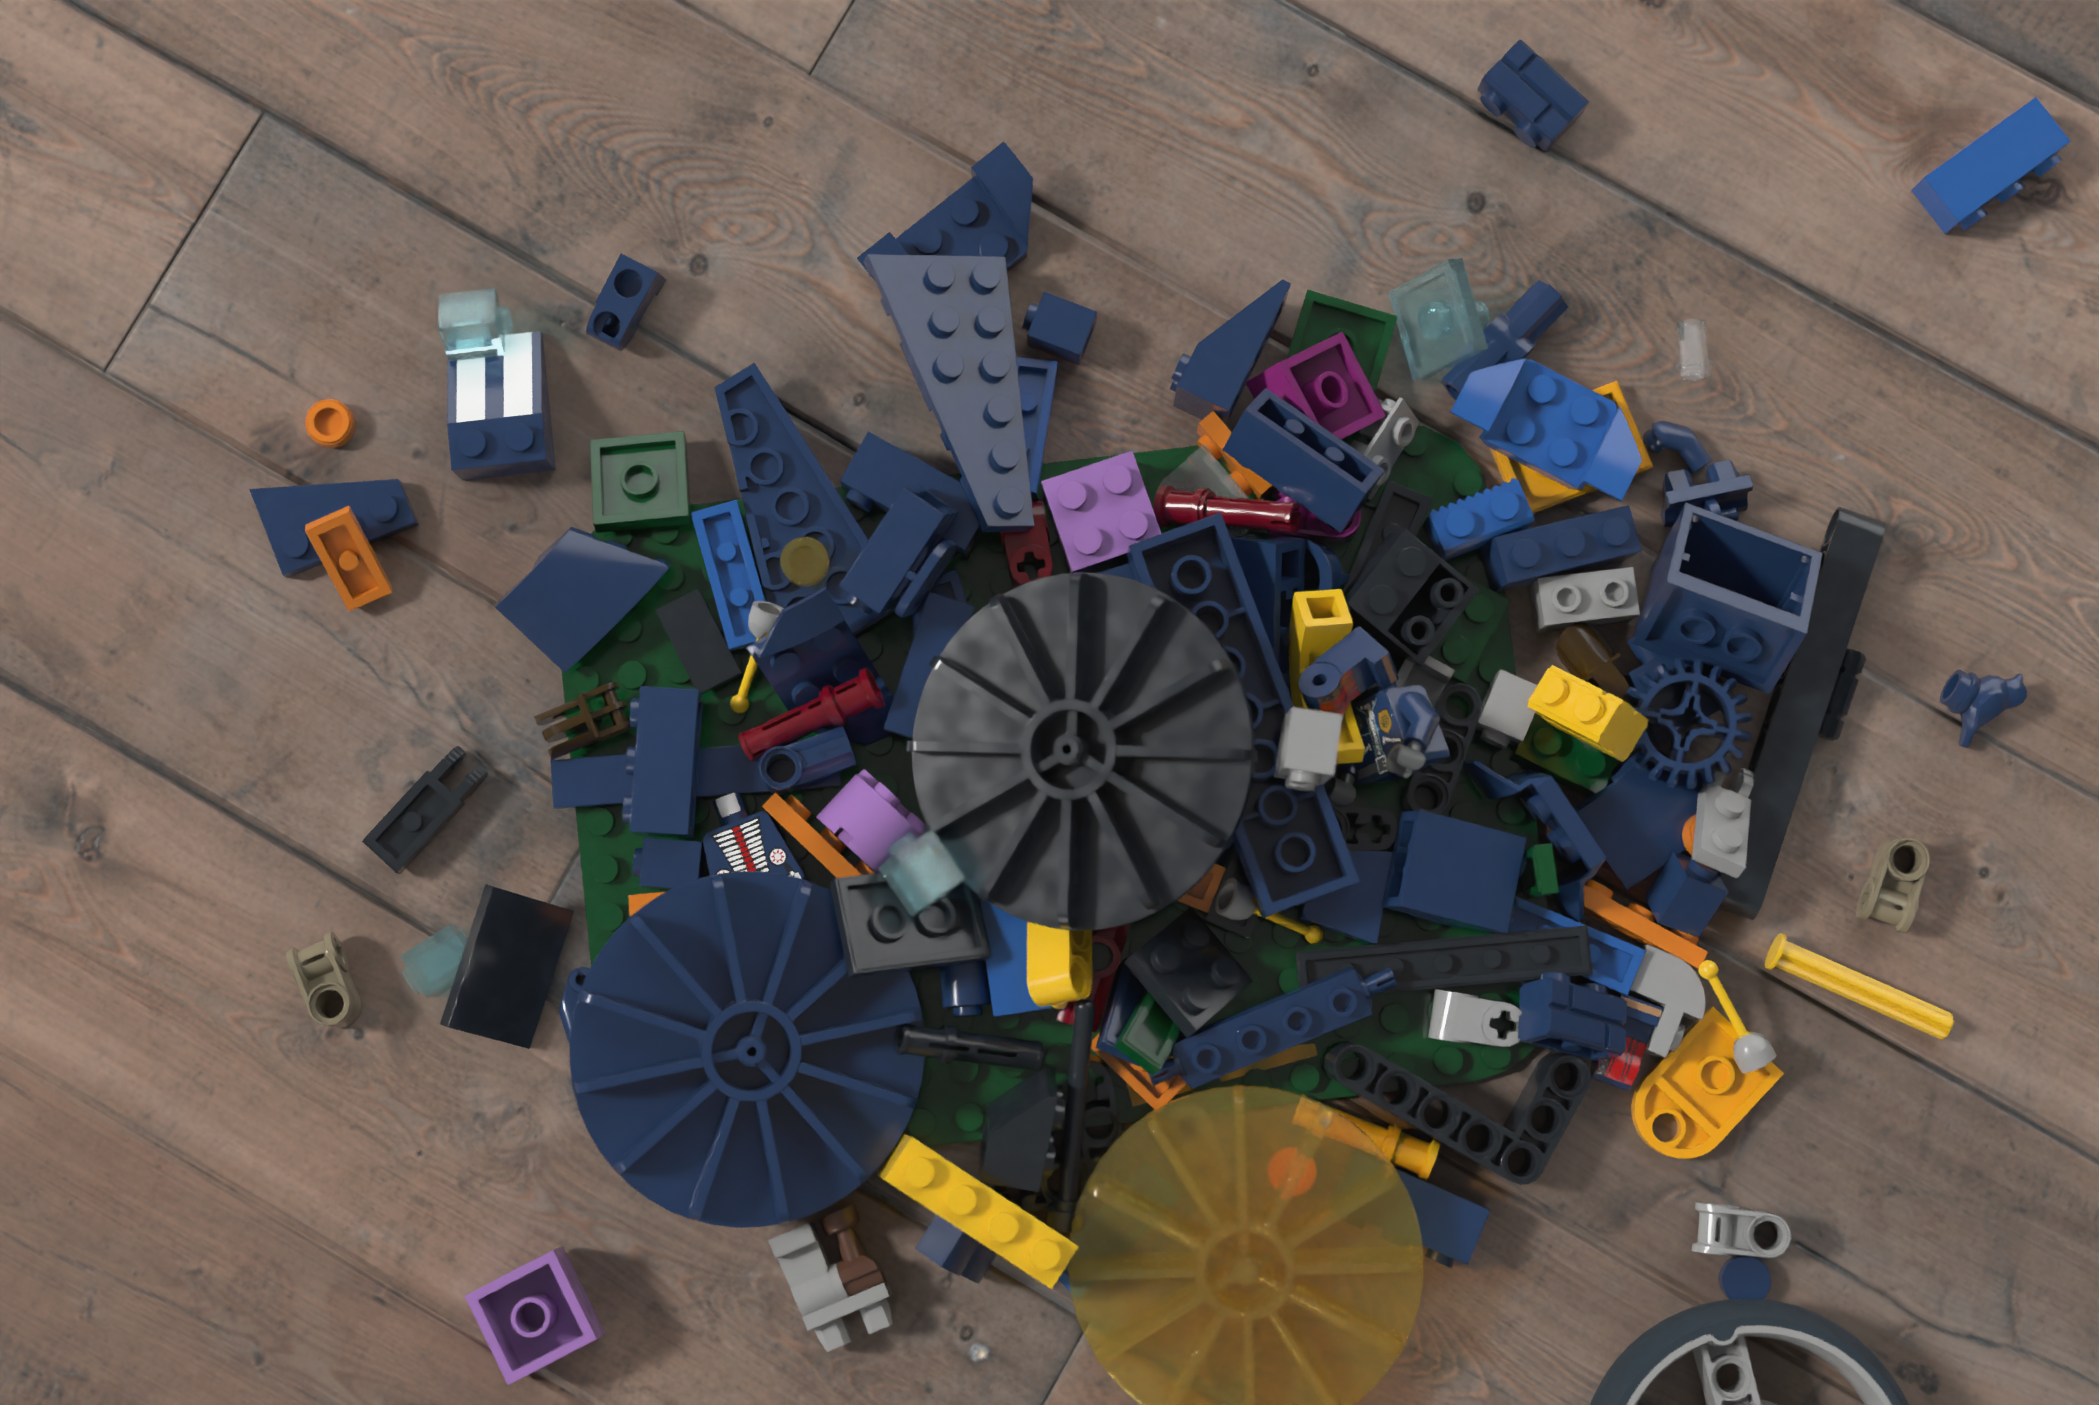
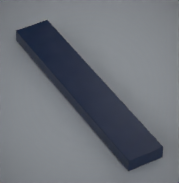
[550,740,842,809]

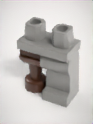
[768,1204,894,1352]

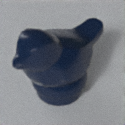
[1940,670,2027,748]

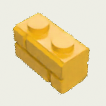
[1527,665,1648,762]

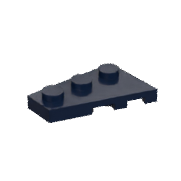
[249,479,419,578]

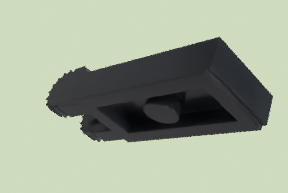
[362,746,488,874]

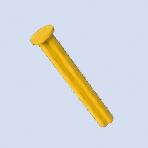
[1765,933,1954,1039]

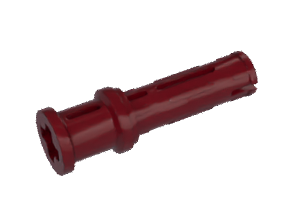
[1153,484,1301,533]
[739,667,885,762]

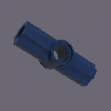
[1440,280,1568,401]

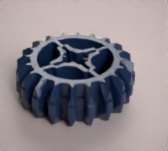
[1626,658,1752,789]

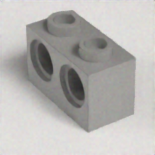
[1529,567,1640,633]
[1274,707,1342,791]

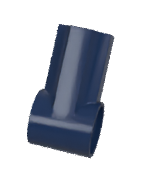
[759,726,857,795]

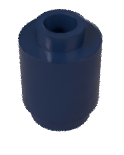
[940,961,991,1017]

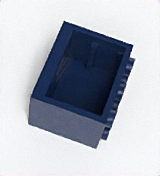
[1633,503,1822,694]

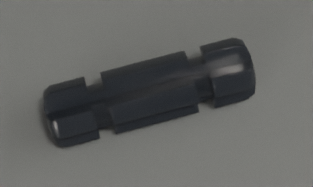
[1818,648,1866,741]

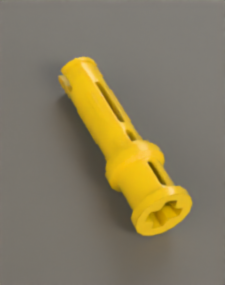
[1291,1094,1441,1182]

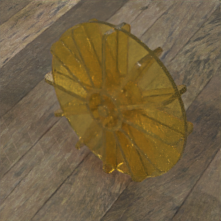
[1068,1085,1424,1405]

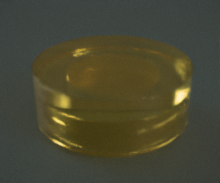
[780,537,830,587]

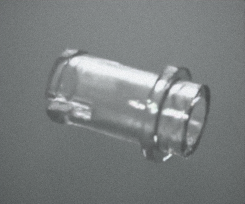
[1676,319,1714,382]

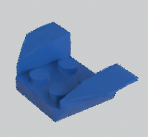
[1450,358,1642,501]

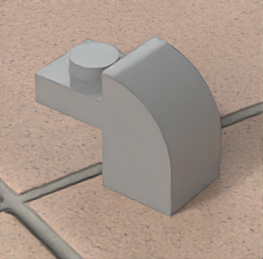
[1629,945,1705,1057]

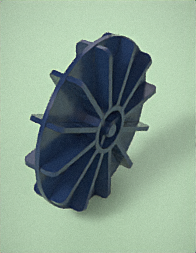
[569,871,925,1228]

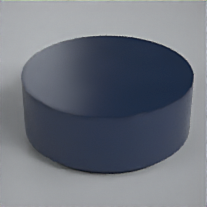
[1718,1255,1771,1299]

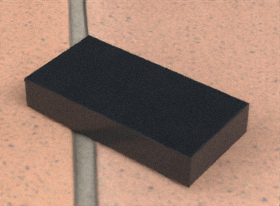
[655,589,743,695]

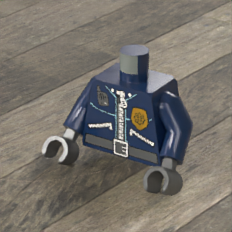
[1324,681,1450,806]

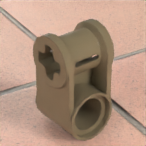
[1856,838,1930,934]
[286,932,362,1028]

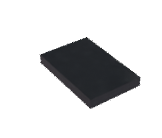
[830,866,992,978]
[440,884,574,1049]

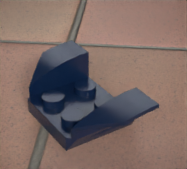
[857,141,1033,282]
[747,587,894,745]
[1462,760,1607,922]

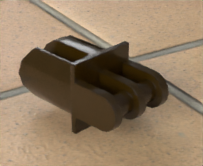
[1556,623,1629,699]
[534,682,633,760]

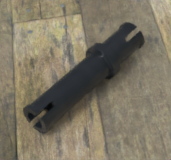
[895,1024,1044,1071]

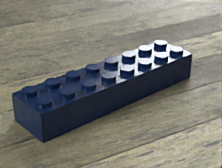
[1126,512,1360,919]

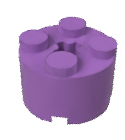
[816,769,927,874]

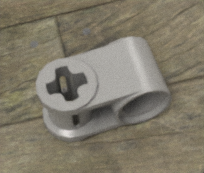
[1428,989,1522,1047]
[1691,1202,1791,1258]

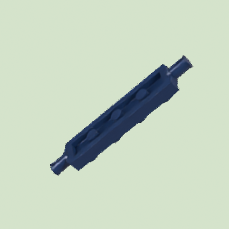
[1148,966,1397,1089]

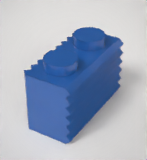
[1423,478,1534,561]

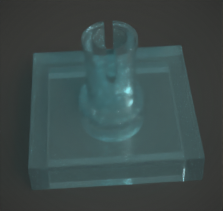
[1388,258,1489,381]

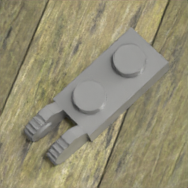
[1692,766,1754,878]

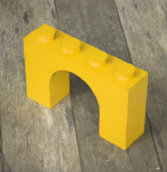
[876,1133,1079,1289]

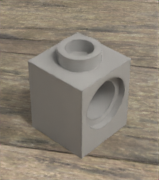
[1475,670,1537,749]

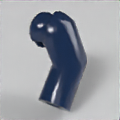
[1643,420,1713,473]

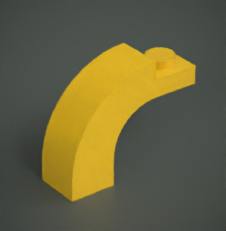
[1288,589,1365,764]

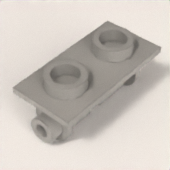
[1351,397,1420,500]

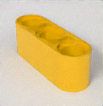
[1027,922,1092,1007]

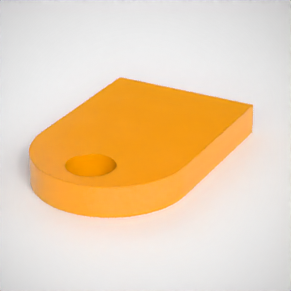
[1631,1006,1784,1159]

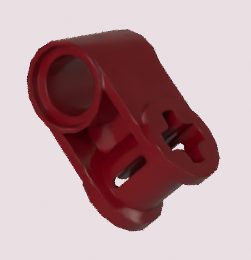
[999,500,1052,588]

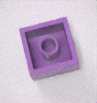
[1041,451,1161,573]
[465,1246,605,1385]

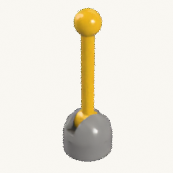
[730,601,784,713]
[1215,878,1324,944]
[1698,960,1777,1073]

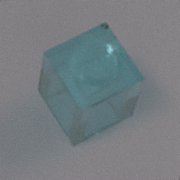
[438,288,512,361]
[878,830,965,917]
[401,924,467,997]

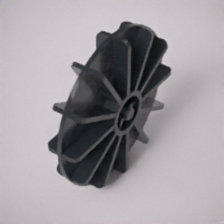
[906,572,1258,930]

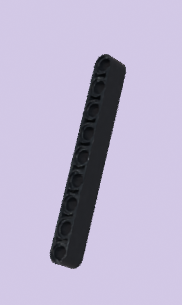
[1718,507,1886,920]

